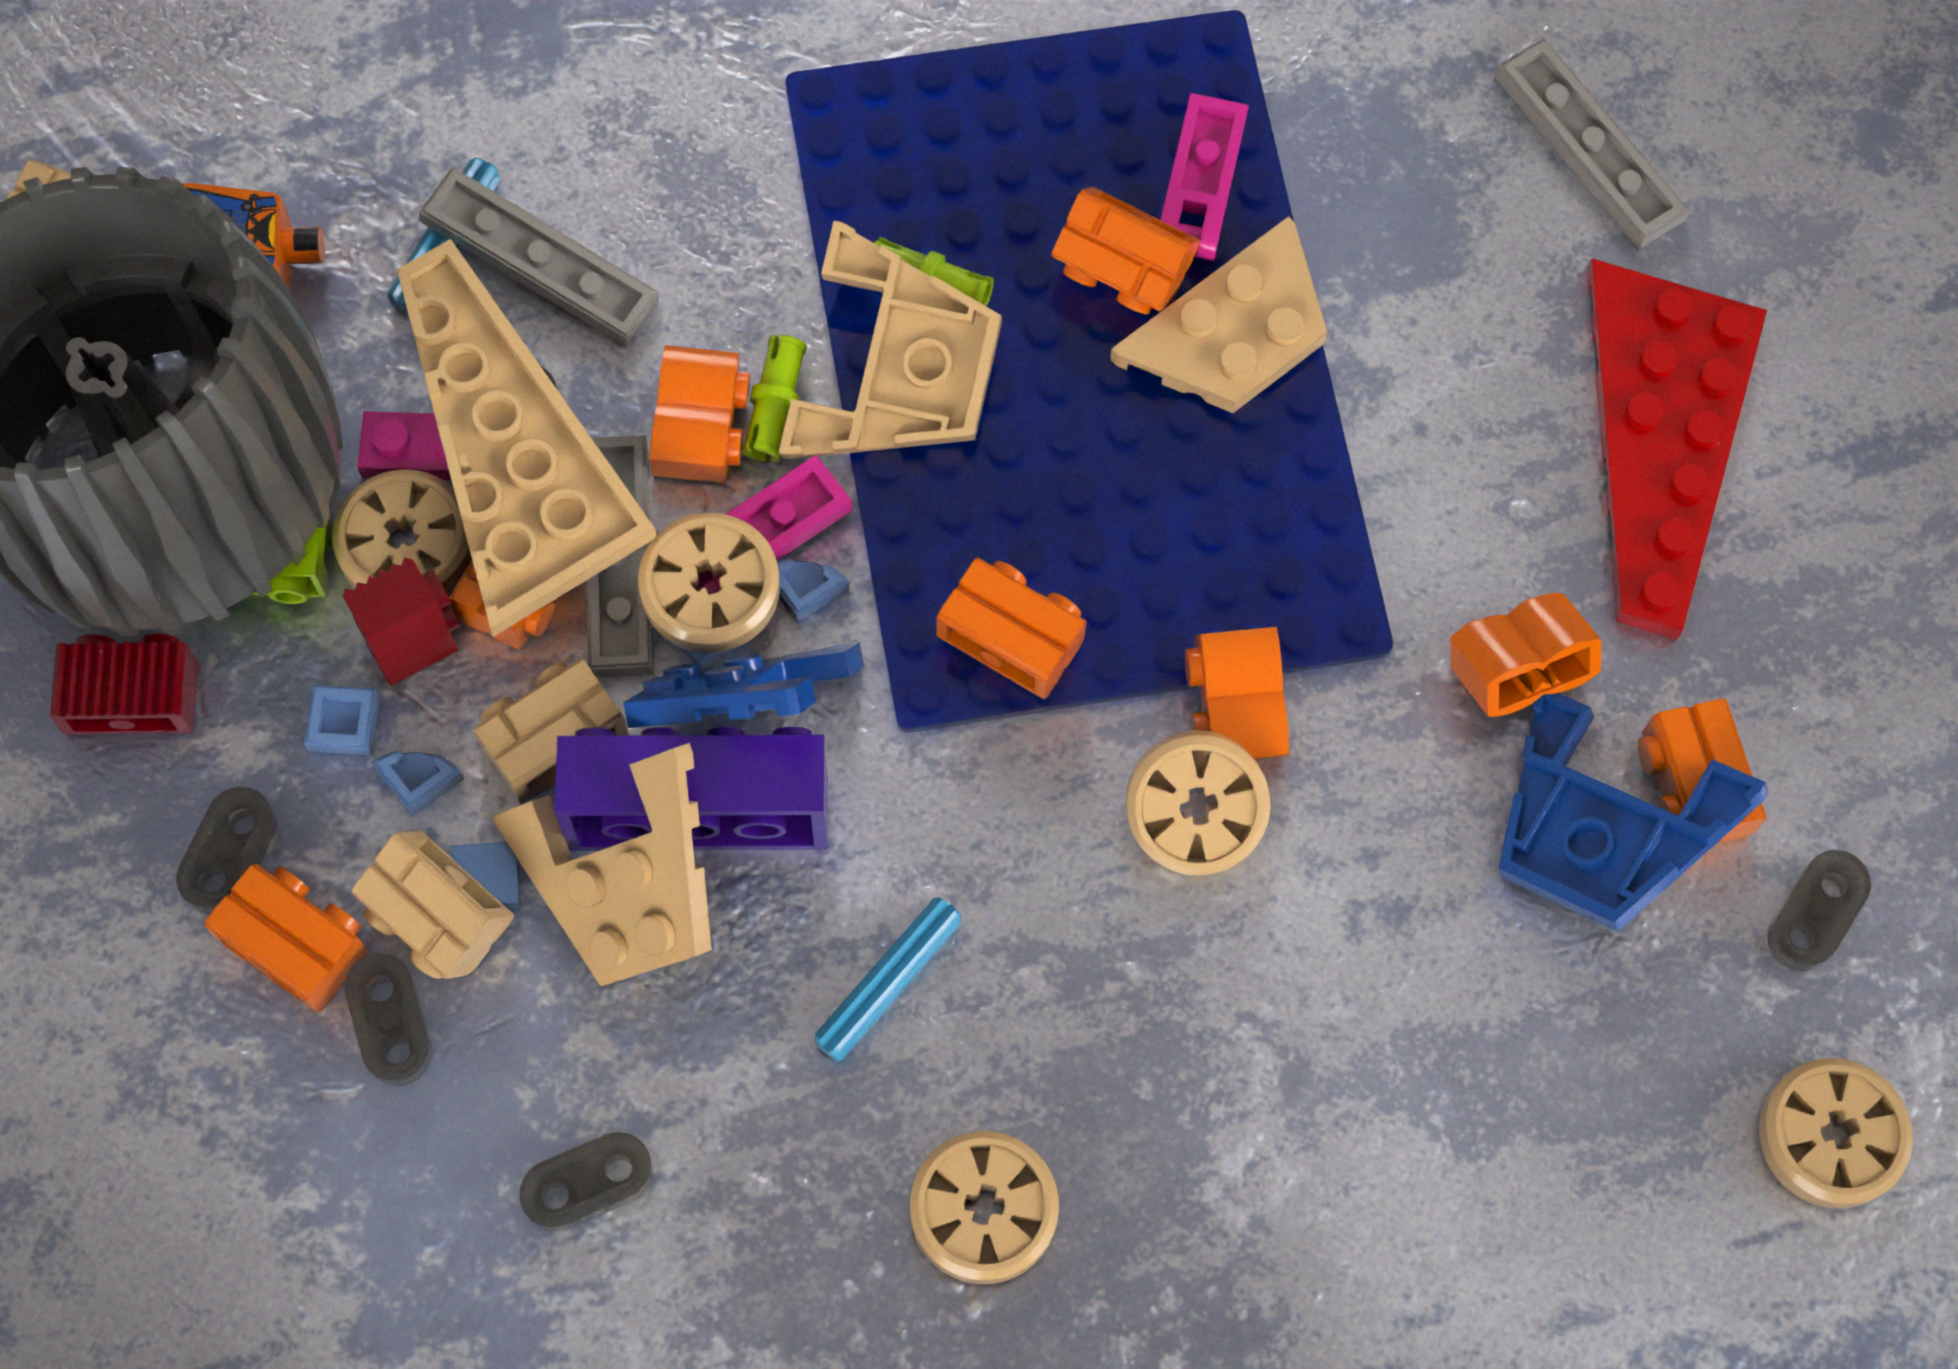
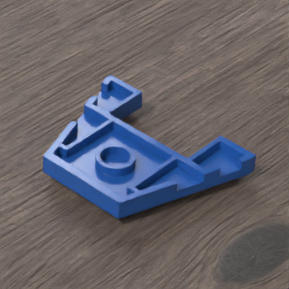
[623,642,864,728]
[1498,693,1768,932]

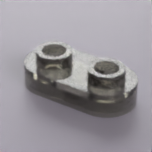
[176,787,277,915]
[1767,850,1871,971]
[344,953,432,1086]
[519,1132,653,1232]

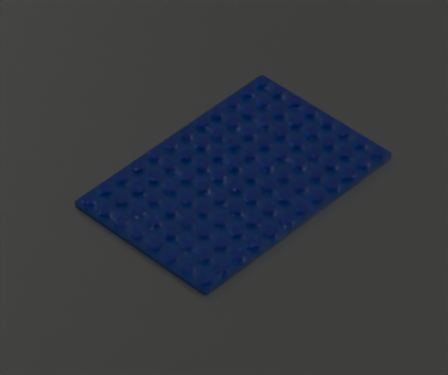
[785,10,1393,733]

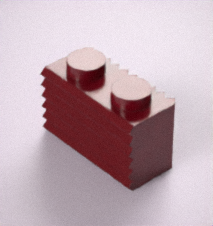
[343,557,460,687]
[50,633,199,734]

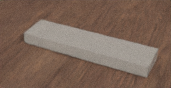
[1494,39,1690,250]
[419,166,659,347]
[587,435,654,677]

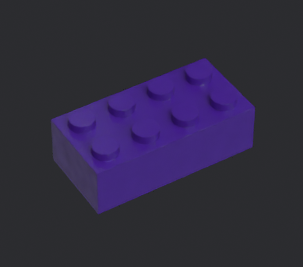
[554,727,828,851]

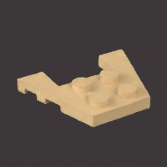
[778,221,1002,459]
[492,743,712,986]

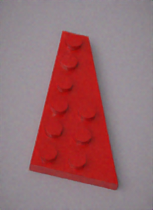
[1587,258,1767,640]

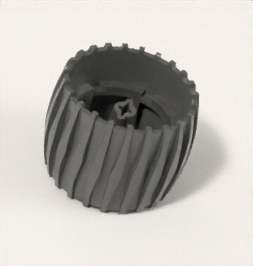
[0,166,343,637]

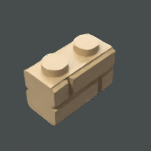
[472,658,629,805]
[352,830,514,979]

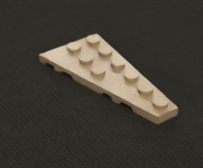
[397,239,656,637]

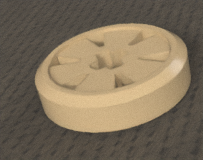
[332,470,472,592]
[638,513,780,653]
[1126,730,1270,875]
[1759,1058,1913,1208]
[910,1131,1059,1284]

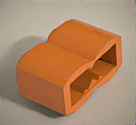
[649,345,751,483]
[1450,593,1602,717]
[1185,627,1289,758]

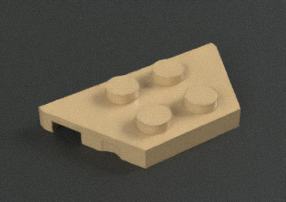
[1110,216,1328,413]

